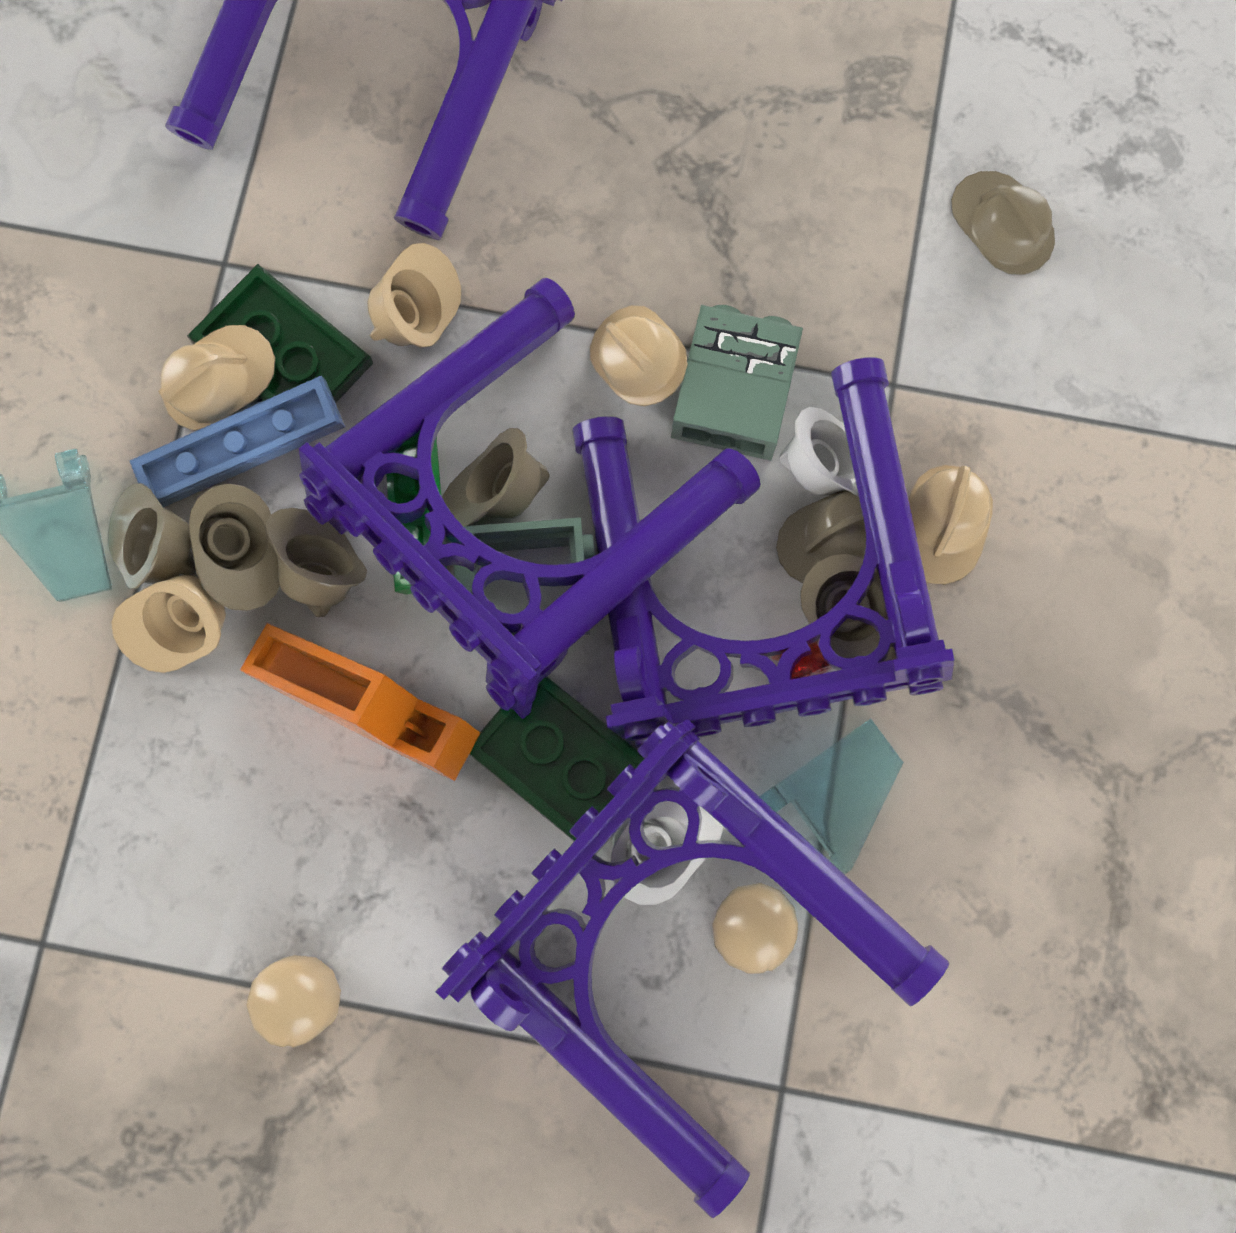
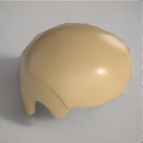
[712,883,798,974]
[246,955,341,1047]

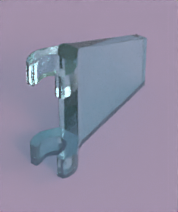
[0,449,112,602]
[759,719,904,874]

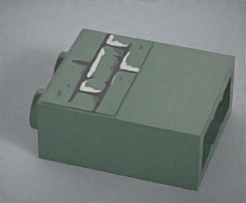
[671,305,803,461]

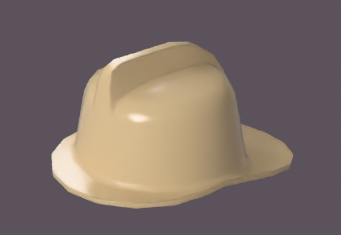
[367,243,461,348]
[590,305,688,407]
[158,325,275,431]
[909,465,993,585]
[111,574,226,673]

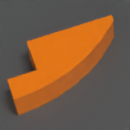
[240,623,481,781]

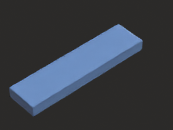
[130,376,345,507]

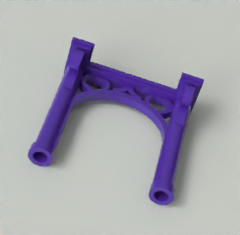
[165,0,562,240]
[298,278,761,719]
[572,357,955,748]
[435,719,949,1218]

